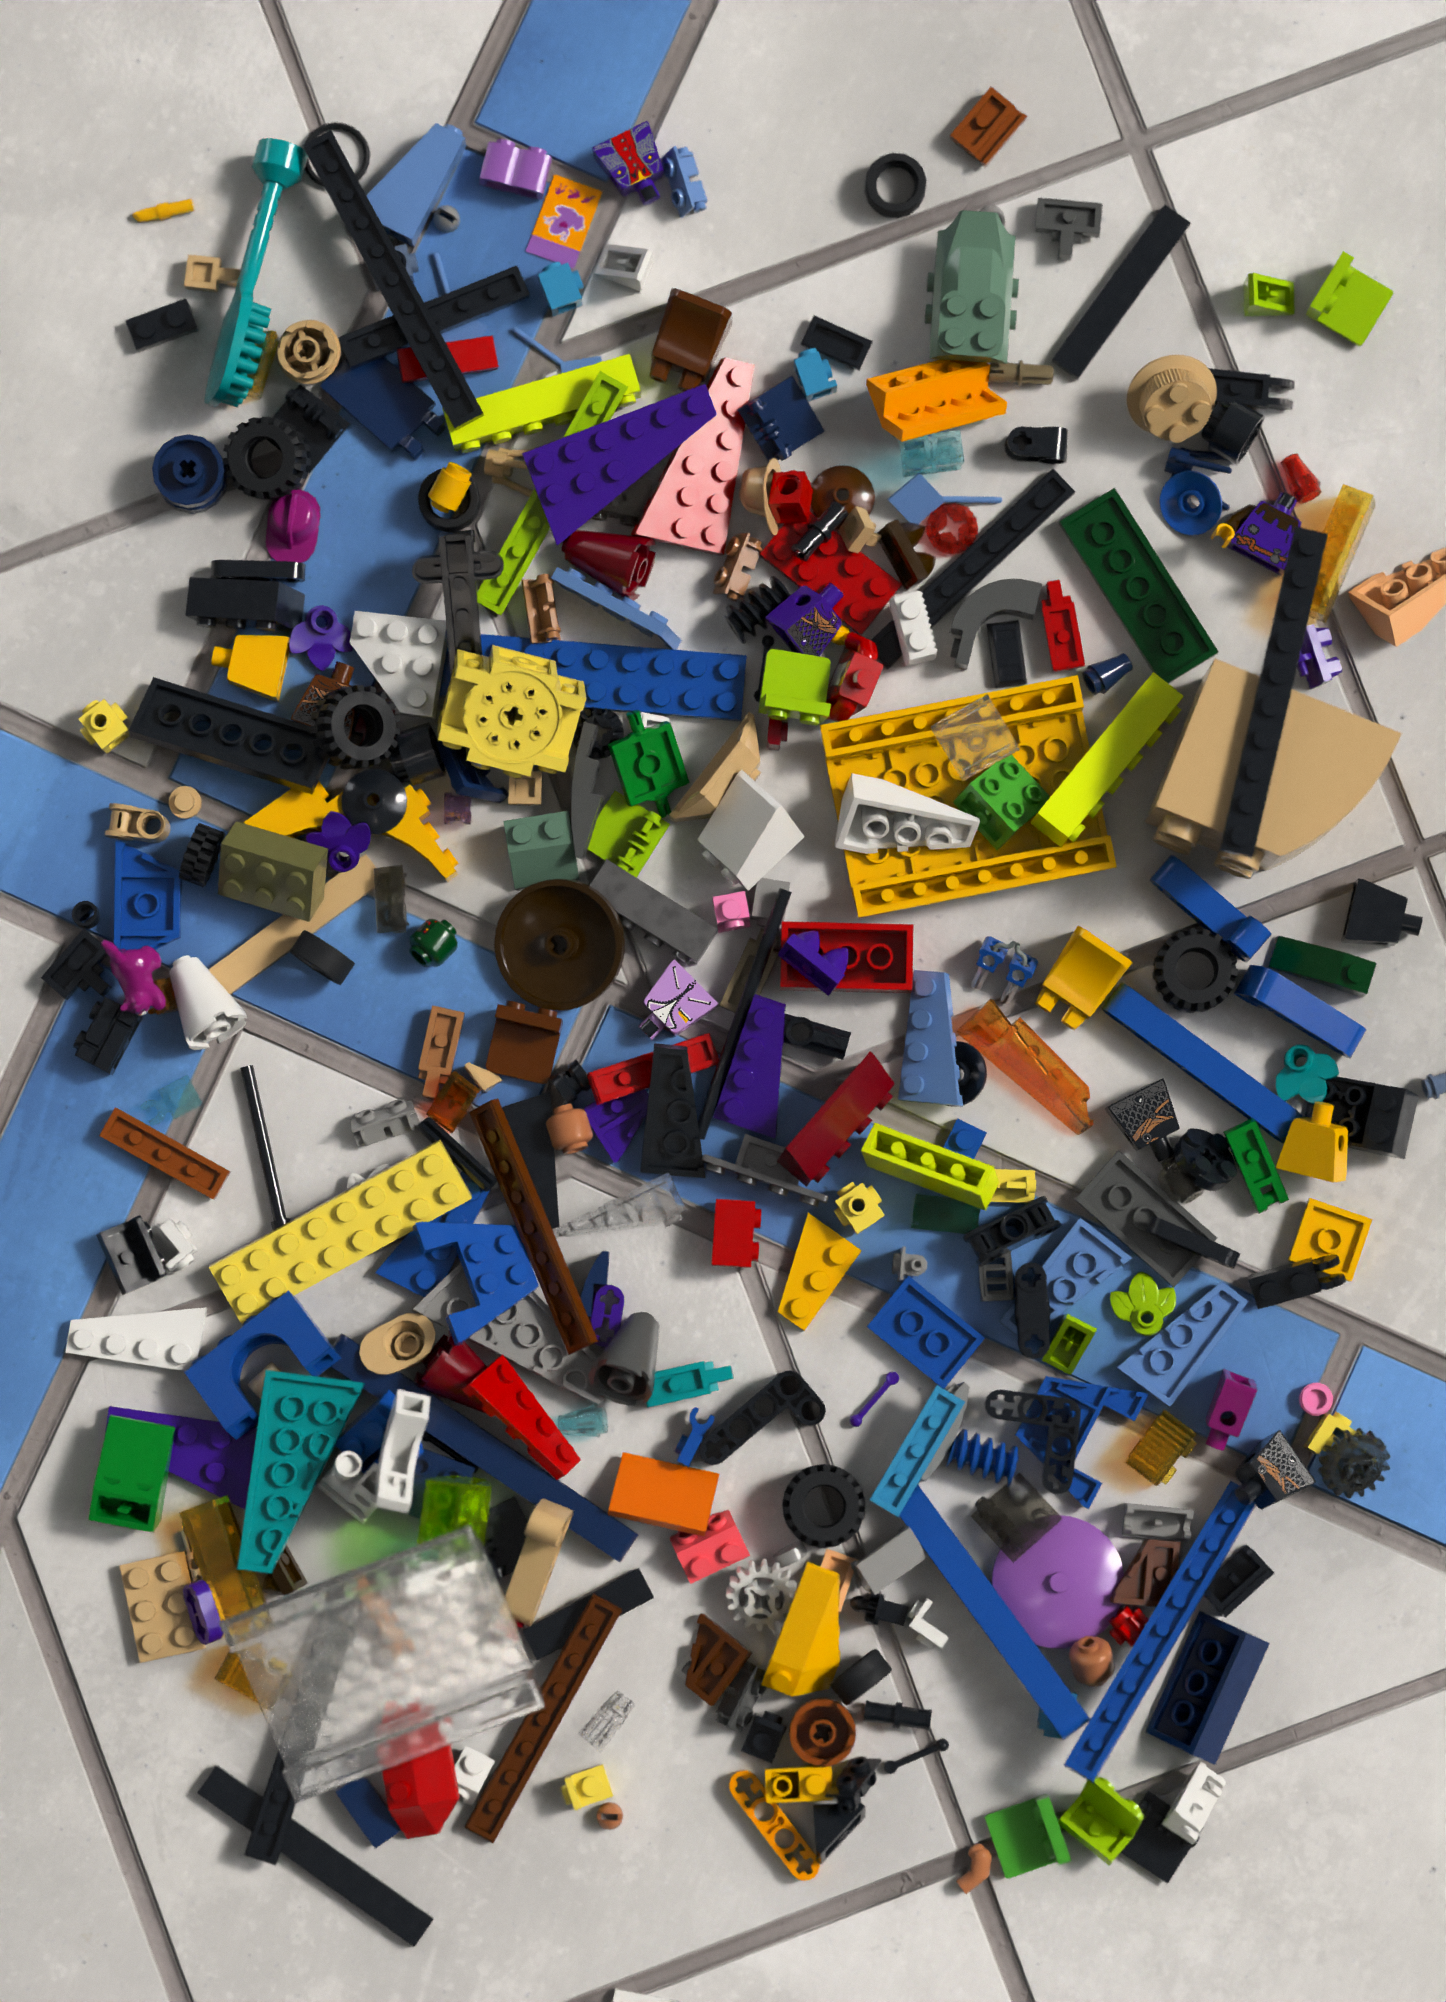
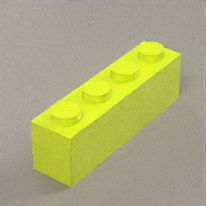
[861,1123,999,1211]

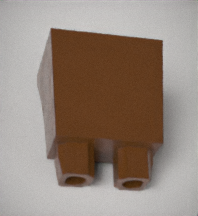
[649,288,732,392]

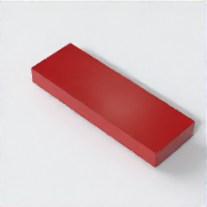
[396,335,499,383]

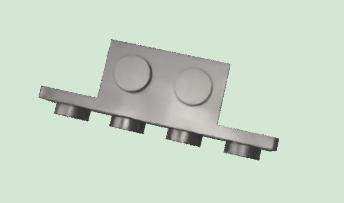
[701,1134,828,1207]

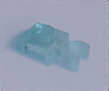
[140,1075,203,1125]

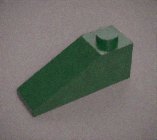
[1268,936,1377,998]

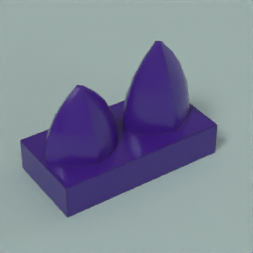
[778,931,848,996]

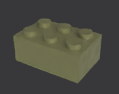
[218,821,328,922]

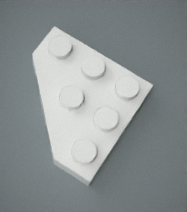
[350,611,448,719]

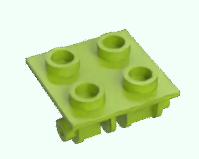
[588,790,670,878]

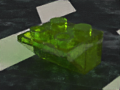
[416,1475,492,1552]

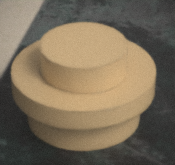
[169,786,202,819]

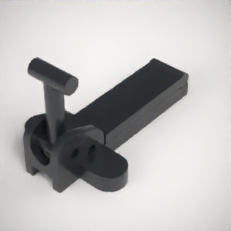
[412,530,504,675]

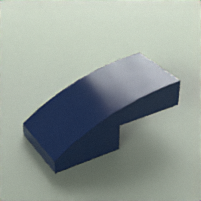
[581,1251,610,1317]
[335,1771,401,1849]

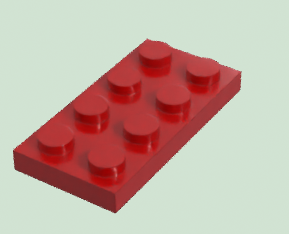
[760,512,902,636]

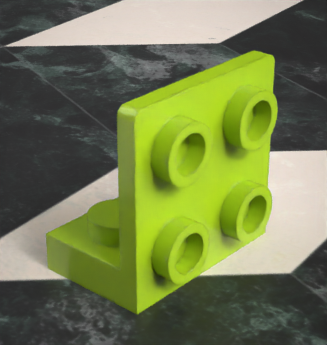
[1305,251,1393,347]

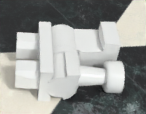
[317,1451,378,1525]

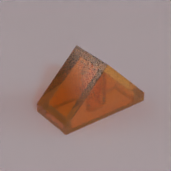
[426,1071,483,1133]

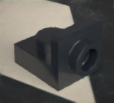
[741,1710,787,1763]

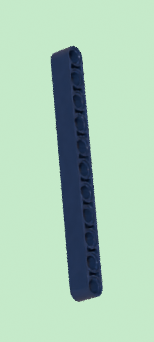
[331,1333,639,1562]

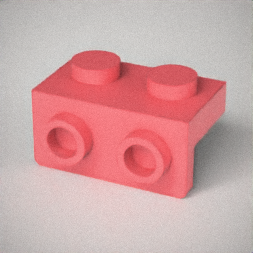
[669,1510,750,1584]

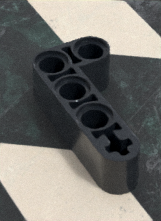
[699,1370,826,1465]

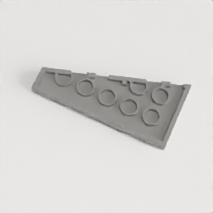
[412,1263,605,1406]

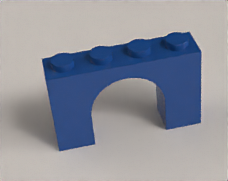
[184,1291,341,1440]

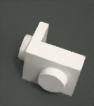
[159,1219,198,1272]
[907,1597,949,1649]
[455,1746,495,1805]

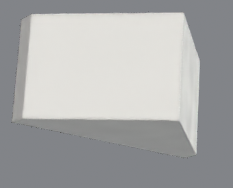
[595,244,653,292]

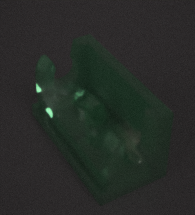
[911,1194,981,1234]

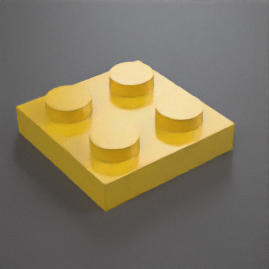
[1288,1198,1373,1282]

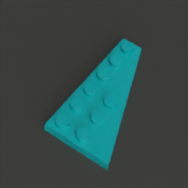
[237,1370,365,1573]

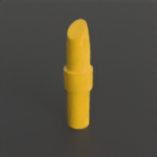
[132,198,195,222]

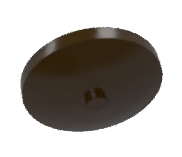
[494,879,625,1010]

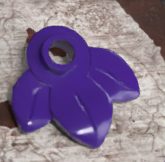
[289,605,353,671]
[306,811,371,872]

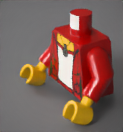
[826,625,884,722]

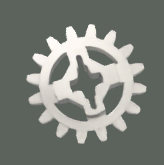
[726,1559,797,1631]

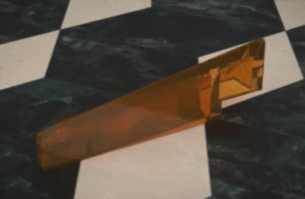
[957,999,1093,1135]

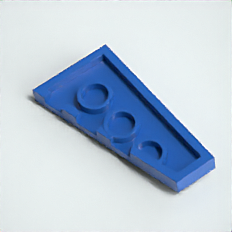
[375,1171,492,1298]

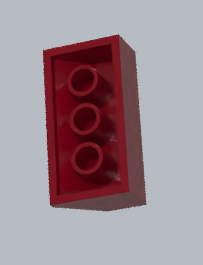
[777,1052,895,1187]

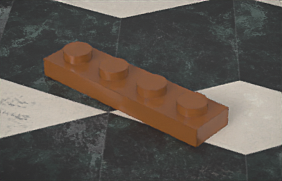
[99,1107,231,1200]

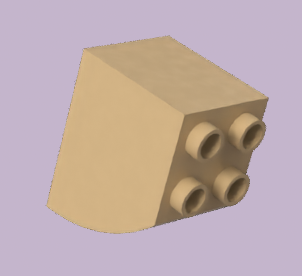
[1144,659,1402,879]

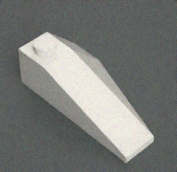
[835,773,980,854]

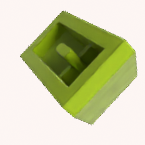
[1243,273,1295,316]
[1042,1314,1097,1375]

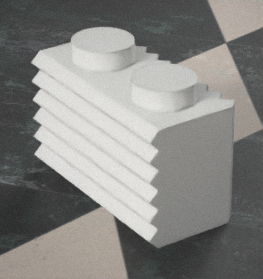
[889,591,938,666]

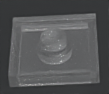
[931,694,1020,781]

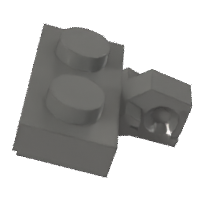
[1035,197,1102,261]

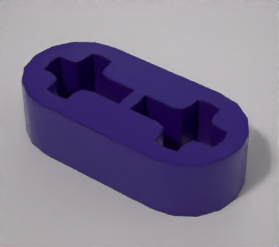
[591,1285,624,1347]
[183,1579,223,1645]

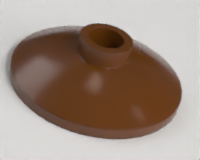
[811,465,875,530]

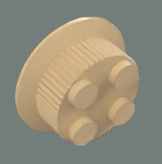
[1126,355,1217,443]

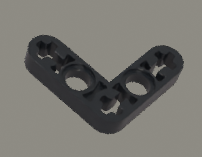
[984,1390,1081,1494]

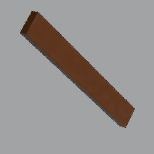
[469,1099,598,1355]
[464,1593,622,1843]

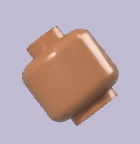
[546,1104,593,1155]
[1069,1636,1115,1687]

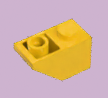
[765,1765,833,1803]

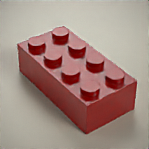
[780,921,914,994]

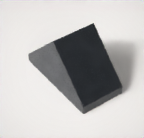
[813,1802,865,1865]

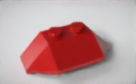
[378,1701,460,1839]

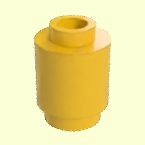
[428,462,472,513]

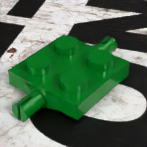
[608,710,690,818]

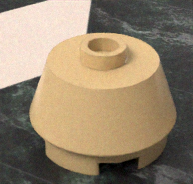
[277,320,341,384]

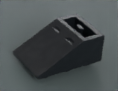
[1305,1076,1419,1159]

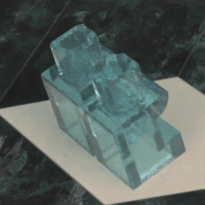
[899,430,965,477]

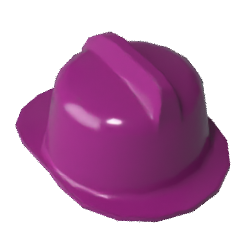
[265,489,320,563]

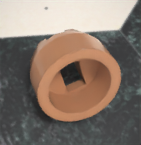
[596,1802,623,1830]

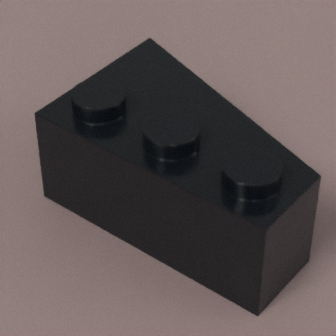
[185,577,305,632]

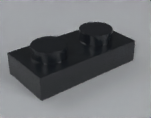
[125,298,199,353]

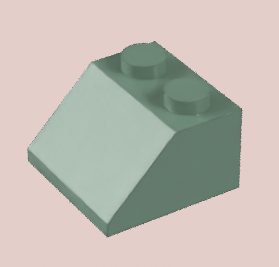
[503,811,579,890]

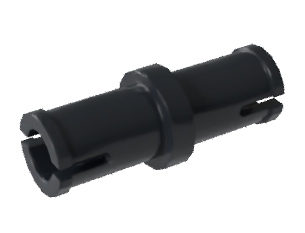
[791,501,848,562]
[863,1700,932,1731]

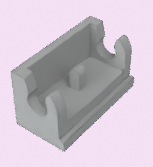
[1122,1503,1194,1542]
[850,1526,928,1595]

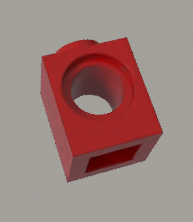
[768,470,813,523]

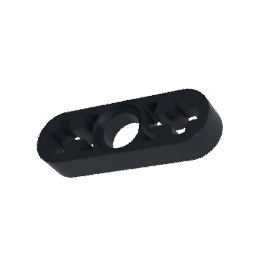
[211,560,306,583]
[1146,1216,1240,1269]

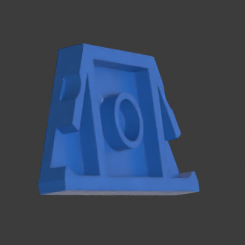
[114,841,182,950]

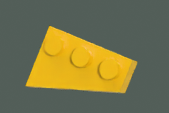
[778,1212,862,1331]

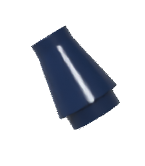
[1082,653,1133,695]

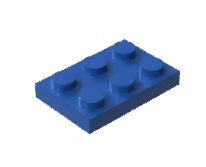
[867,1275,985,1389]

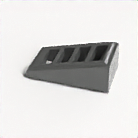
[978,1234,1014,1302]

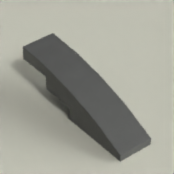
[571,722,604,860]

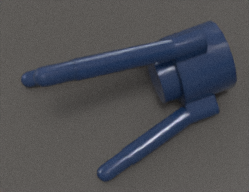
[1164,447,1232,511]

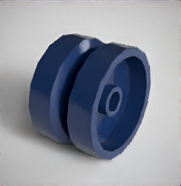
[152,434,228,514]

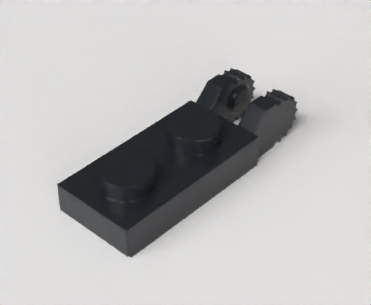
[1209,368,1295,410]
[1248,1254,1346,1309]

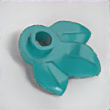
[1276,1044,1339,1104]

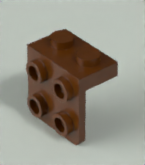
[486,1000,563,1084]

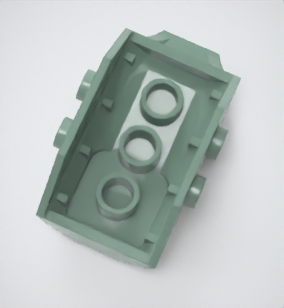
[925,210,1019,364]

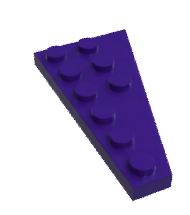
[104,1406,257,1510]

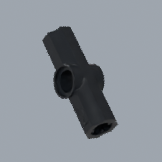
[783,1013,851,1060]

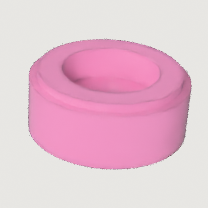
[1299,1383,1333,1416]

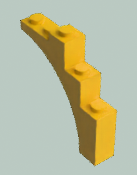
[244,781,459,882]

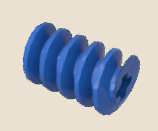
[946,1429,1019,1487]

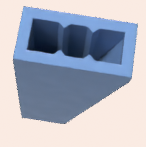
[366,123,467,247]

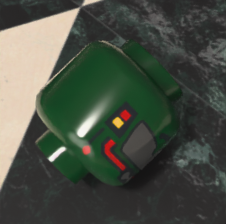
[409,919,458,967]

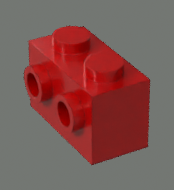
[712,1199,762,1268]

